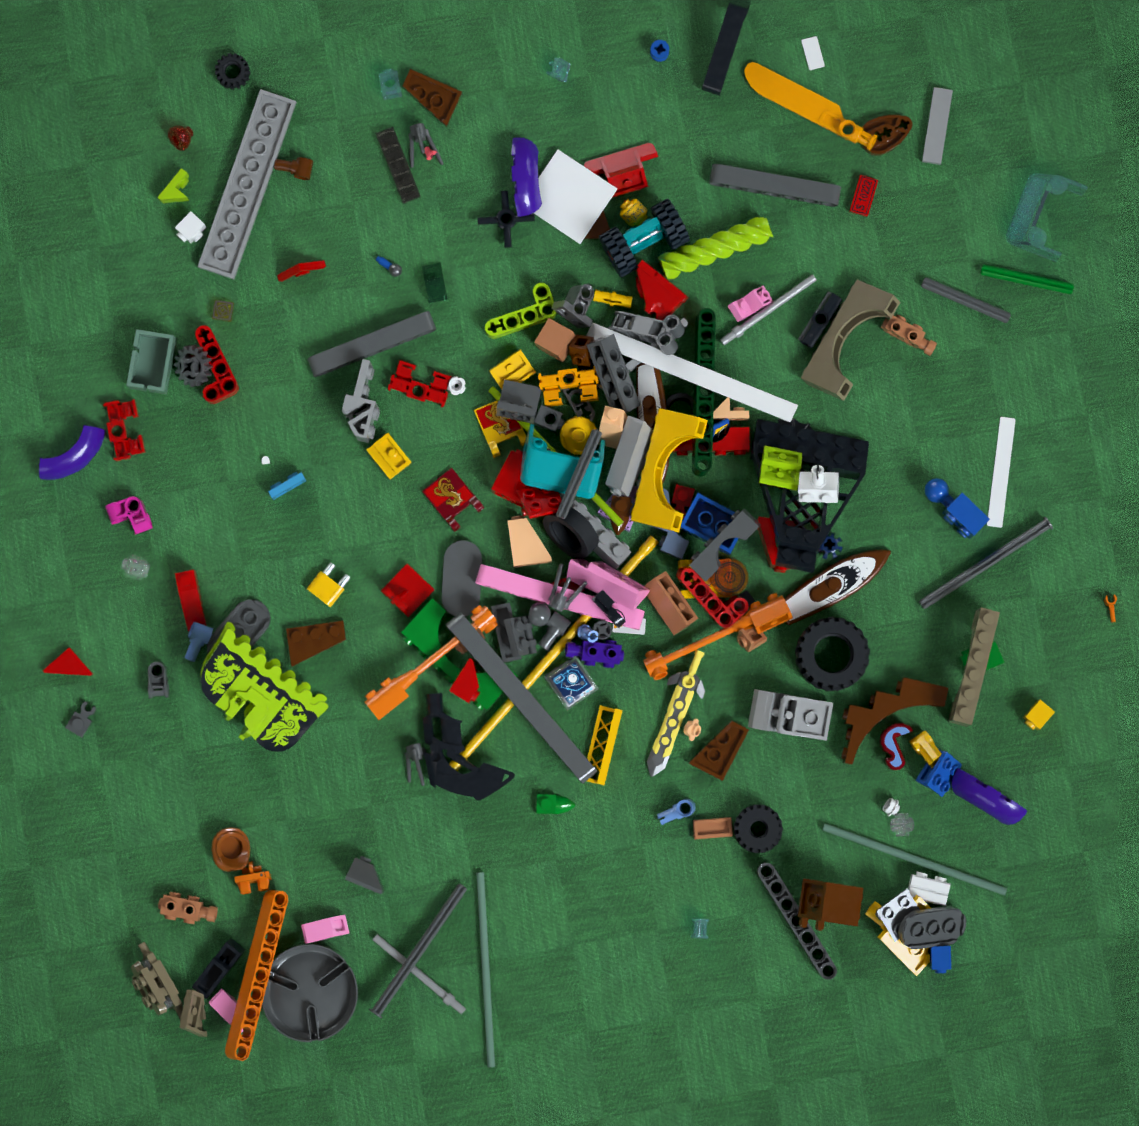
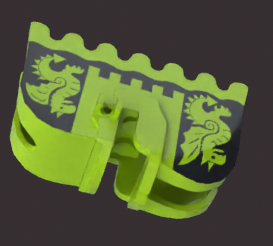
[200,622,329,752]

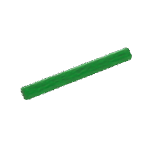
[980,264,1074,294]

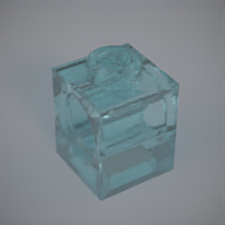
[379,69,402,100]

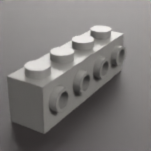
[571,500,631,569]

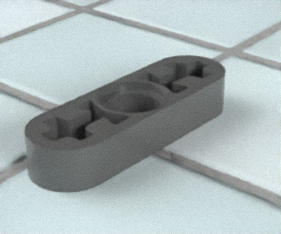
[559,374,595,422]

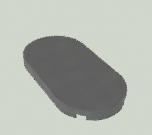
[442,540,482,617]
[207,599,271,653]
[898,906,966,949]

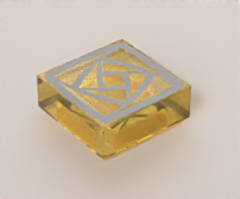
[212,300,234,322]

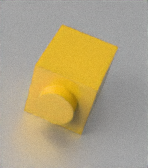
[1023,699,1055,730]

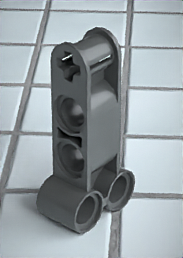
[608,311,685,355]

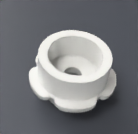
[447,376,466,395]
[883,798,900,816]

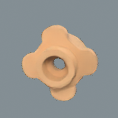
[684,718,701,741]

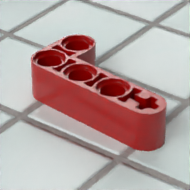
[195,325,239,404]
[676,566,748,628]

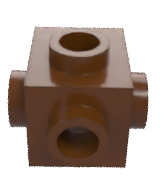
[569,335,594,367]

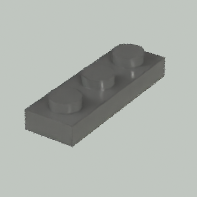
[491,602,522,663]

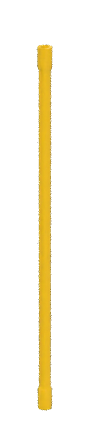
[449,535,659,771]

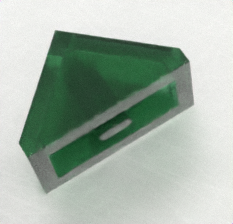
[422,263,448,304]

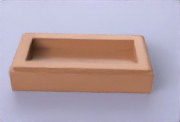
[693,817,733,840]

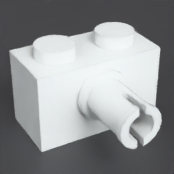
[798,465,839,503]

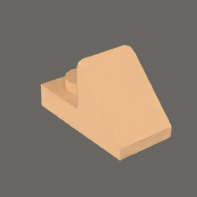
[713,397,749,421]

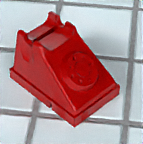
[636,260,689,321]

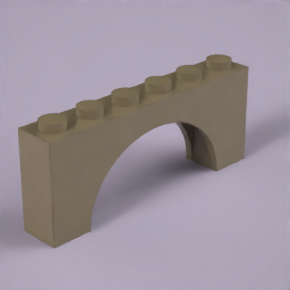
[801,280,901,401]
[948,607,1000,727]

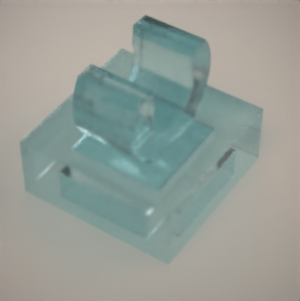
[546,58,571,82]

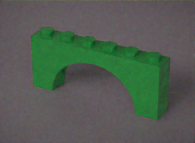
[401,599,518,711]

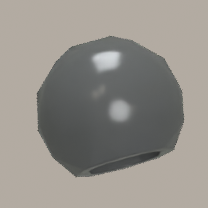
[528,602,551,627]

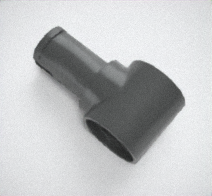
[538,611,571,650]

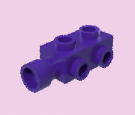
[565,639,624,668]

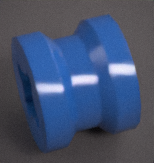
[650,40,669,62]

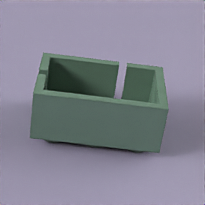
[126,329,176,395]

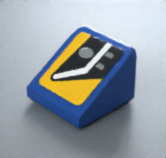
[706,418,730,441]

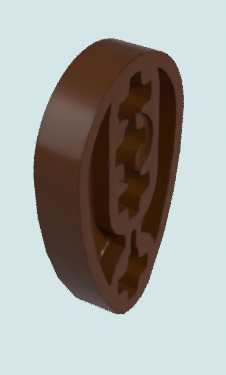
[861,115,912,156]

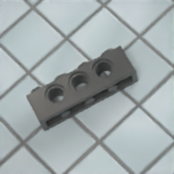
[587,334,640,413]

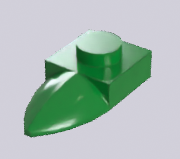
[536,794,575,814]

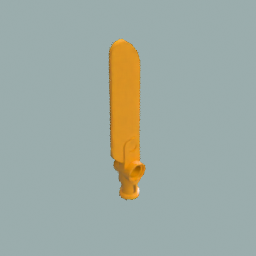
[744,62,878,151]

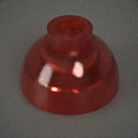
[168,126,194,151]

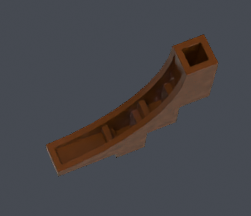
[841,677,949,765]

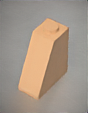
[598,406,628,449]
[508,515,552,568]

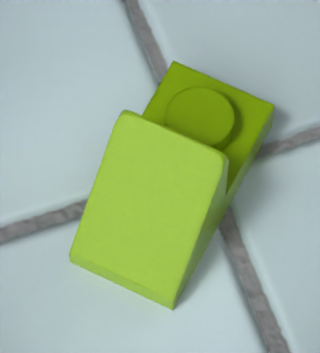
[157,168,189,203]

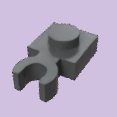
[65,702,97,738]

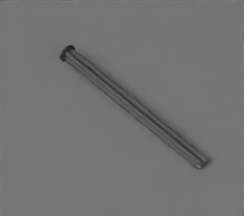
[919,516,1053,609]
[369,884,467,1019]

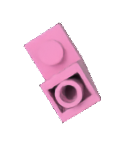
[728,285,774,322]
[301,915,349,944]
[208,988,248,1033]

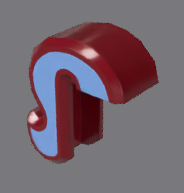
[880,723,913,771]

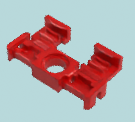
[388,360,451,407]
[103,399,146,462]

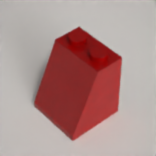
[491,449,532,508]
[757,516,796,573]

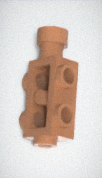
[881,315,937,356]
[158,892,218,924]

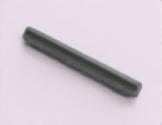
[921,277,1011,323]
[556,429,602,519]

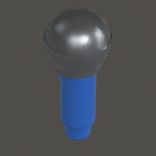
[376,256,402,277]

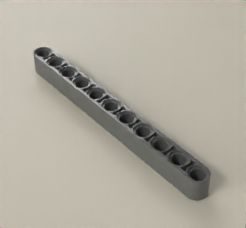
[446,612,597,784]

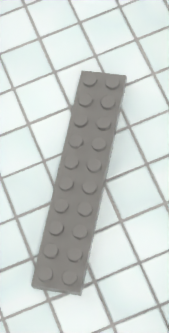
[198,89,297,280]

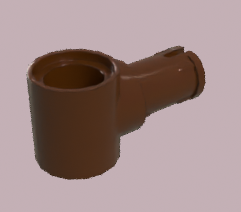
[274,157,313,180]

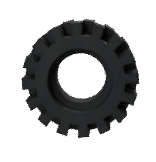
[215,53,250,90]

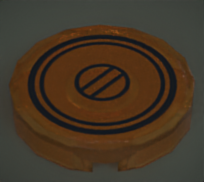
[710,559,748,597]

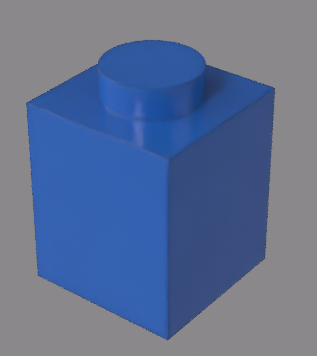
[929,945,951,973]

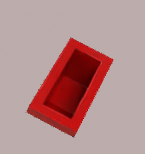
[449,658,480,703]

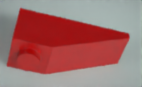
[175,570,207,631]

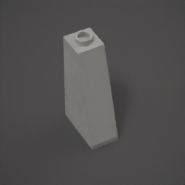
[605,416,653,497]

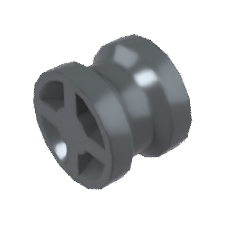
[593,620,612,641]

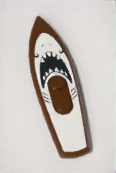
[636,362,670,485]
[784,550,891,625]

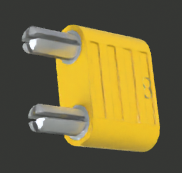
[307,562,350,608]

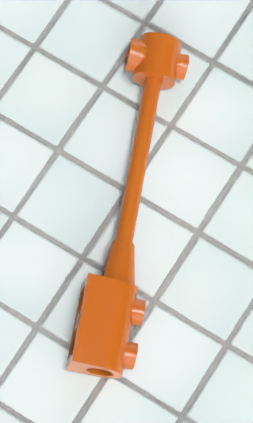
[643,593,793,680]
[364,605,498,720]

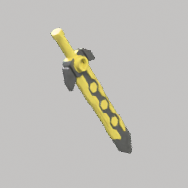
[647,650,705,777]

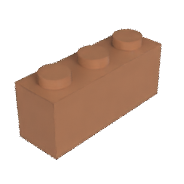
[645,571,699,635]

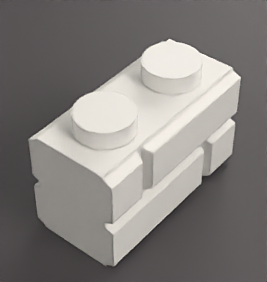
[908,872,951,906]

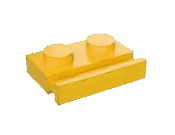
[489,349,536,390]
[366,433,412,480]

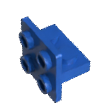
[916,750,962,797]

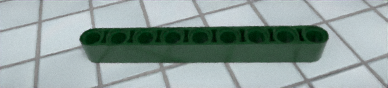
[692,308,716,477]

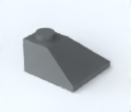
[345,856,384,894]

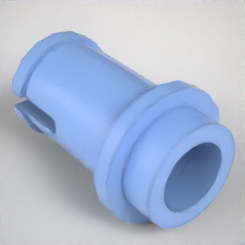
[577,624,598,643]

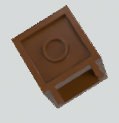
[798,878,863,931]

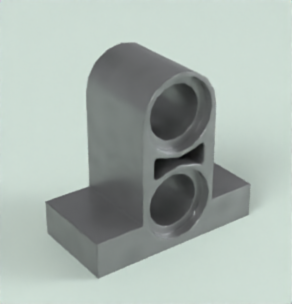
[551,284,594,329]

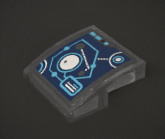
[544,656,599,711]

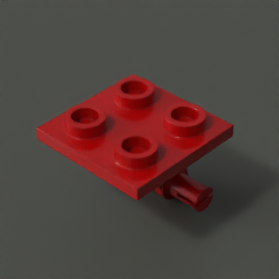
[516,487,562,519]
[381,564,435,618]

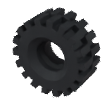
[734,805,783,853]

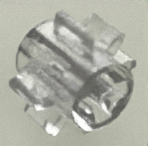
[890,813,914,836]

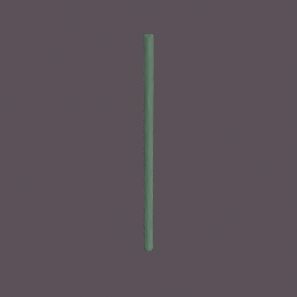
[822,823,1007,896]
[476,872,495,1067]

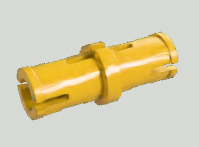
[593,289,633,309]

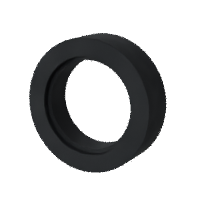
[543,507,599,559]

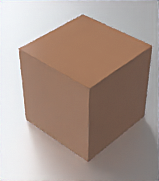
[534,318,576,362]

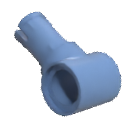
[185,622,213,662]
[657,799,696,825]

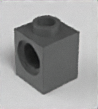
[534,405,565,433]

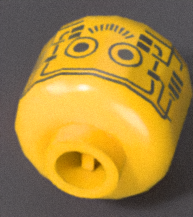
[620,199,648,227]

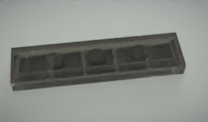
[375,127,421,204]

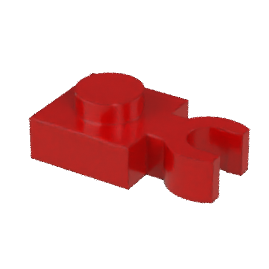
[671,484,695,520]

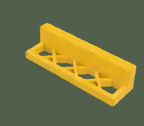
[587,705,623,786]

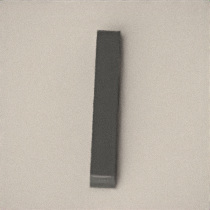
[709,164,841,207]
[307,311,436,377]
[757,863,837,980]

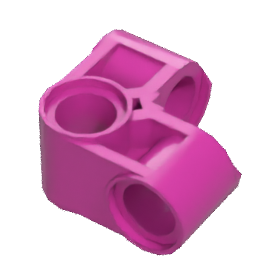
[105,497,153,535]

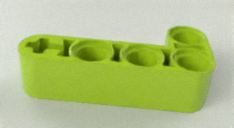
[485,283,556,339]

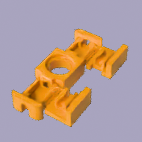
[538,366,599,407]

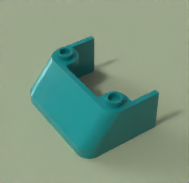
[520,424,605,499]

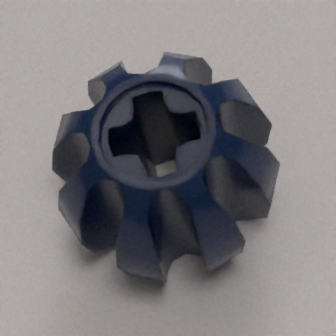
[817,531,843,560]

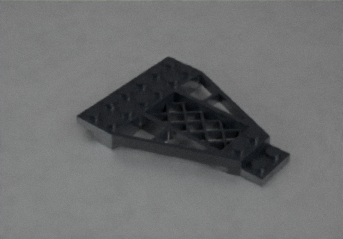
[750,419,869,573]

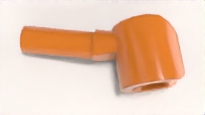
[1104,595,1117,622]

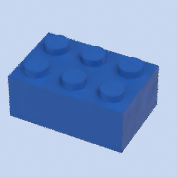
[680,493,739,556]

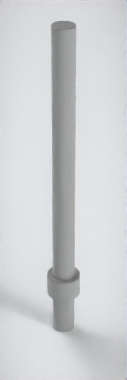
[720,274,817,346]
[373,934,466,1015]

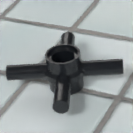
[478,190,535,248]

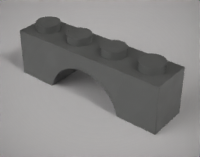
[689,509,761,581]

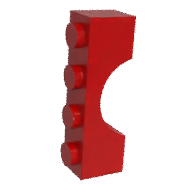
[672,427,750,456]

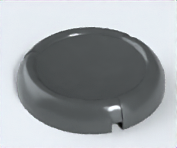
[262,944,358,1042]

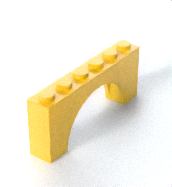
[631,408,708,532]

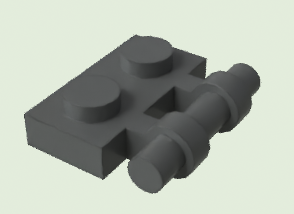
[504,616,537,657]

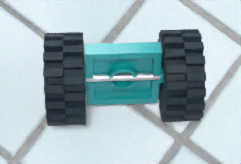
[599,198,690,278]

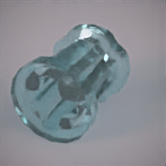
[691,918,709,939]

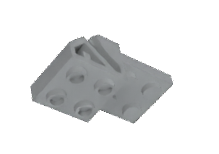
[342,359,380,443]
[748,689,833,741]

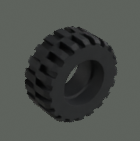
[795,617,870,691]

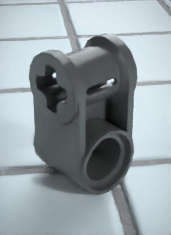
[148,662,169,699]

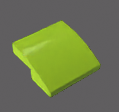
[759,446,802,490]

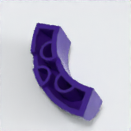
[511,137,542,217]
[39,425,106,480]
[952,768,1027,825]

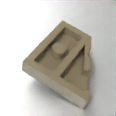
[179,990,207,1037]

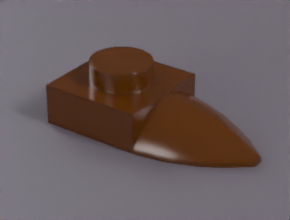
[610,495,631,535]

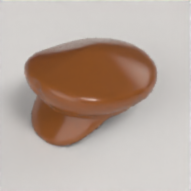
[212,827,250,872]

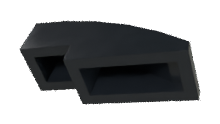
[192,938,246,999]

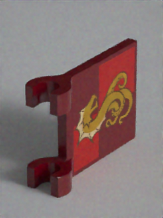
[422,468,484,532]

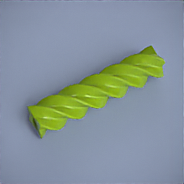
[658,217,774,279]

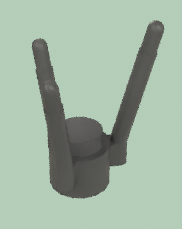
[408,123,444,168]
[548,564,587,612]
[404,743,426,786]

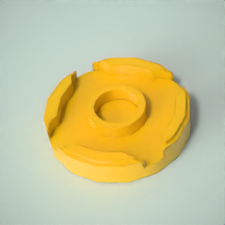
[560,416,597,455]

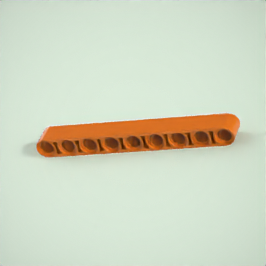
[225,890,288,1061]

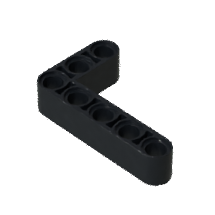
[702,0,751,96]

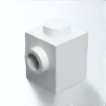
[175,211,207,244]

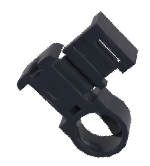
[592,590,626,628]

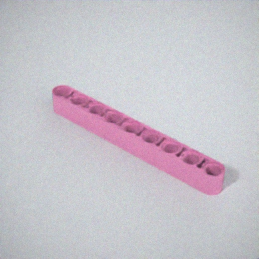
[475,564,645,630]

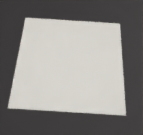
[534,150,617,244]

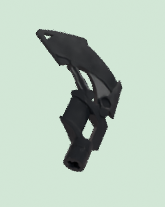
[423,693,515,801]

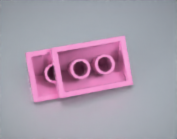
[566,559,650,610]

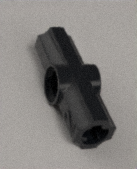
[798,291,842,349]

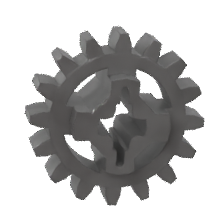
[174,345,213,387]

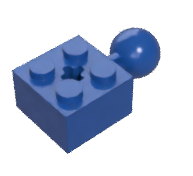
[924,478,990,539]

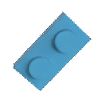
[268,472,306,500]

